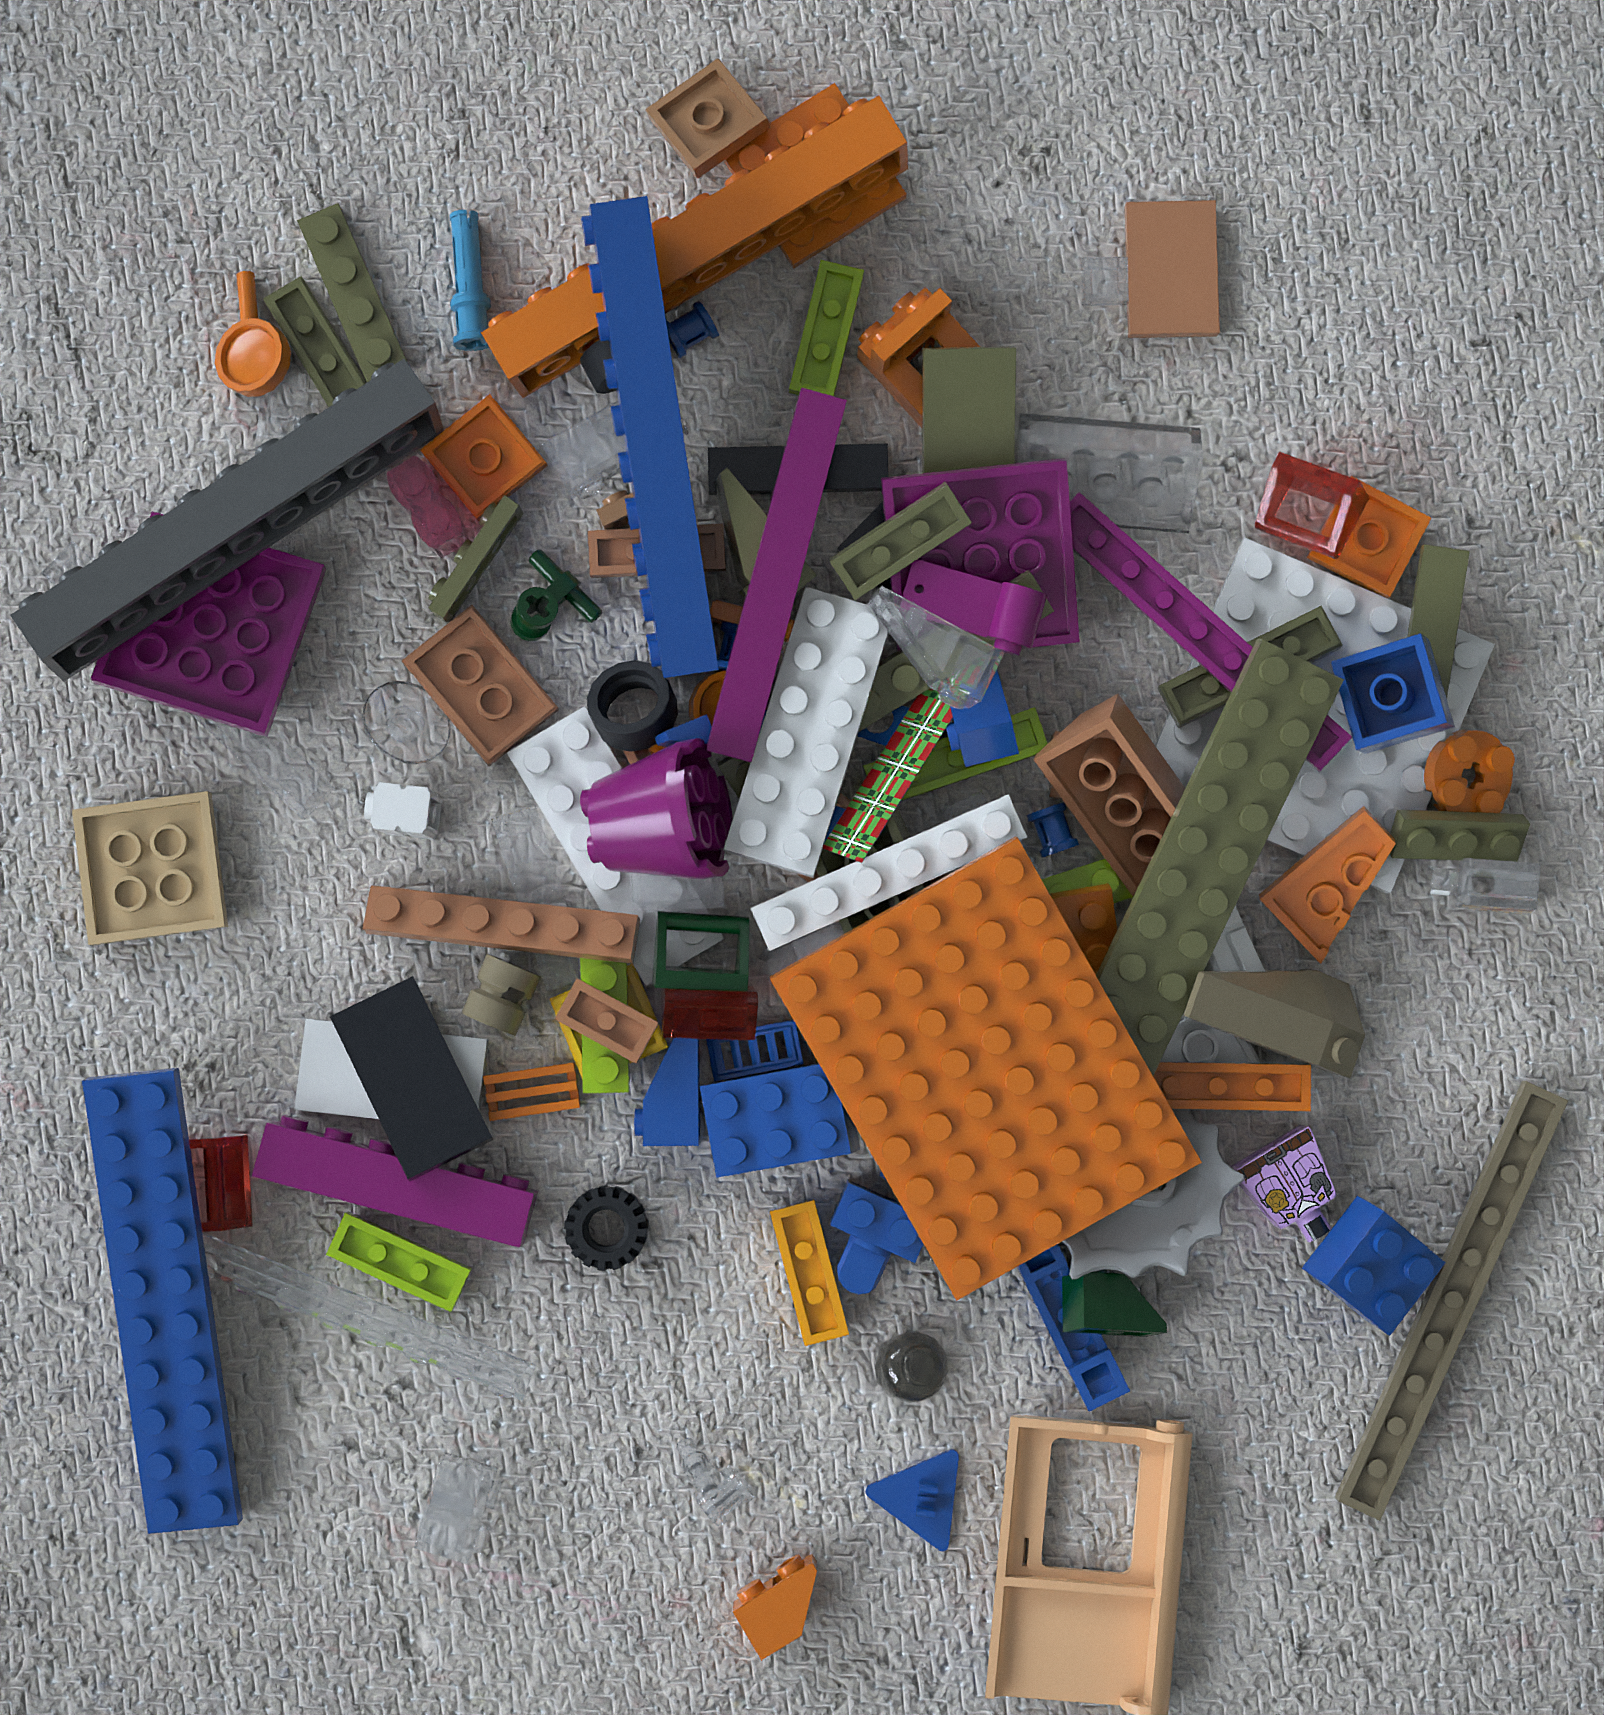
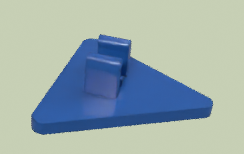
[865,1449,959,1552]

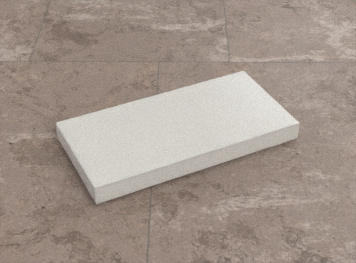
[294,1019,489,1119]

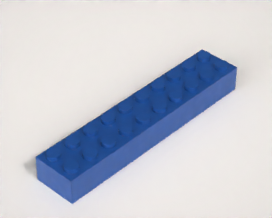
[581,196,719,678]

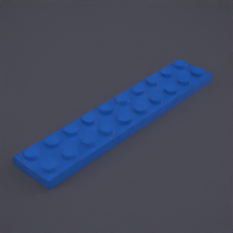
[82,1068,243,1534]

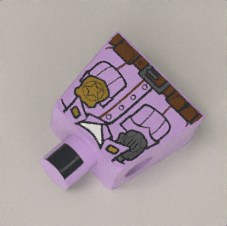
[1230,1125,1336,1242]

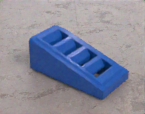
[706,1020,804,1081]

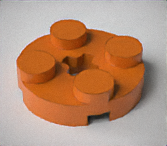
[1424,730,1515,813]

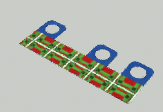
[822,656,989,863]

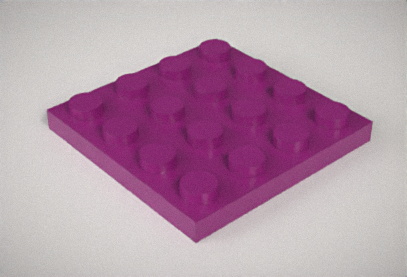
[881,458,1080,652]
[91,511,327,737]

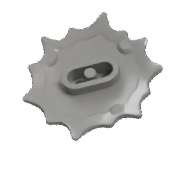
[1062,1109,1245,1279]

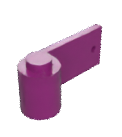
[898,559,1048,656]

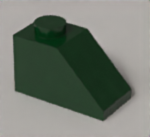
[1062,1269,1167,1337]

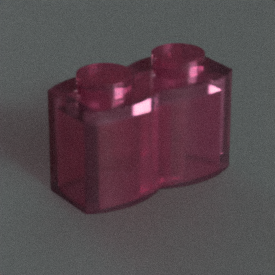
[387,456,469,558]

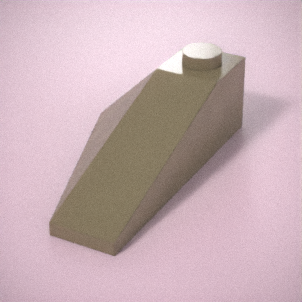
[1183,969,1365,1078]

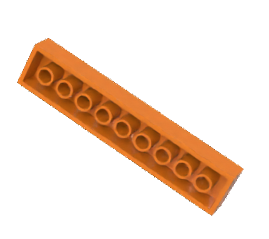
[481,95,908,398]

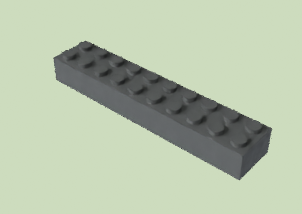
[10,359,444,682]

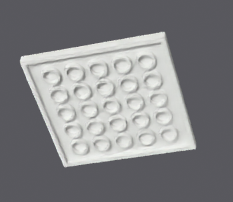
[1155,538,1495,894]

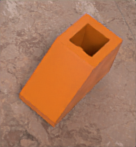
[733,1554,817,1661]

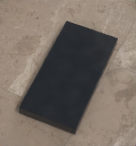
[330,976,493,1182]

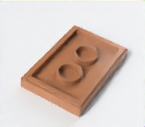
[1124,200,1220,338]
[402,605,559,767]

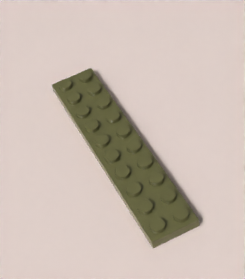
[1096,639,1344,1075]

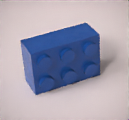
[699,1063,860,1178]

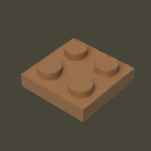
[645,58,771,179]

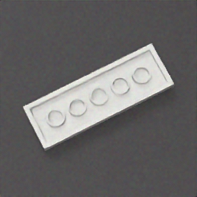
[724,587,894,878]
[507,706,725,986]

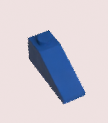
[634,1007,700,1146]

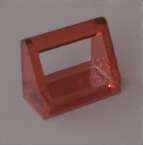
[1254,451,1370,559]
[661,986,758,1040]
[189,1135,253,1232]

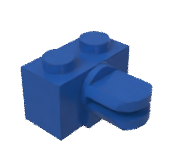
[830,1180,923,1294]

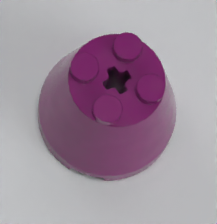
[580,738,733,880]

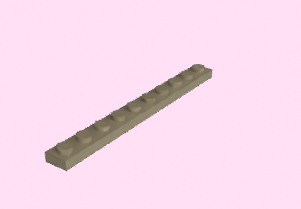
[1334,1081,1569,1521]

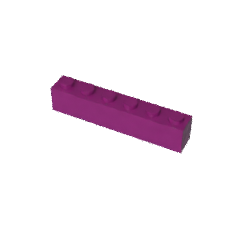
[252,1115,538,1248]

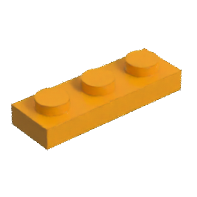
[770,1199,849,1346]

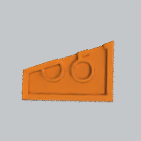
[1259,806,1396,964]

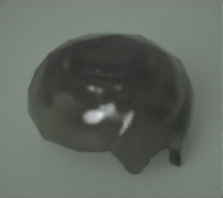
[874,1331,949,1403]

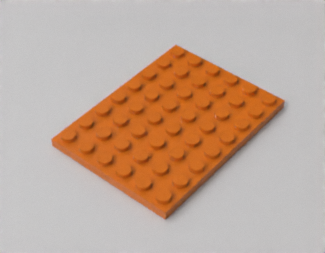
[770,836,1202,1301]

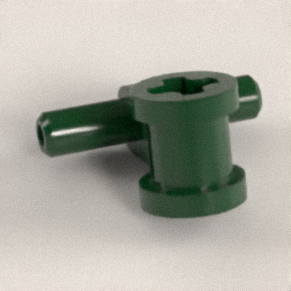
[510,549,602,641]

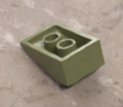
[713,468,817,602]

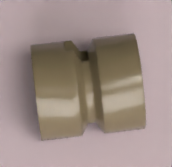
[461,954,541,1036]

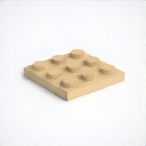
[72,791,228,946]

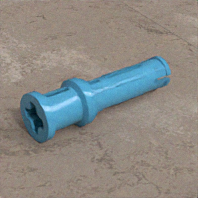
[449,210,491,351]

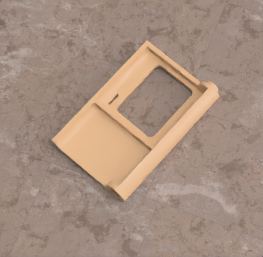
[985,1415,1193,1715]

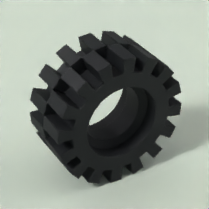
[564,1185,649,1271]

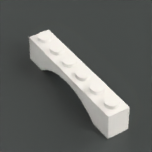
[751,795,1027,951]

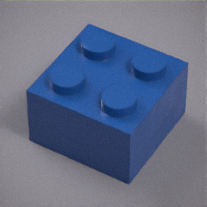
[1331,633,1455,754]
[1302,1195,1446,1336]

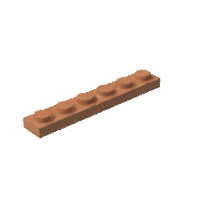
[362,885,640,964]

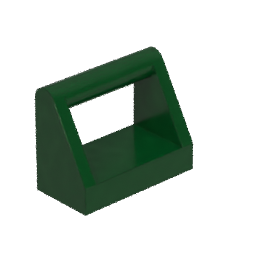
[652,911,749,993]

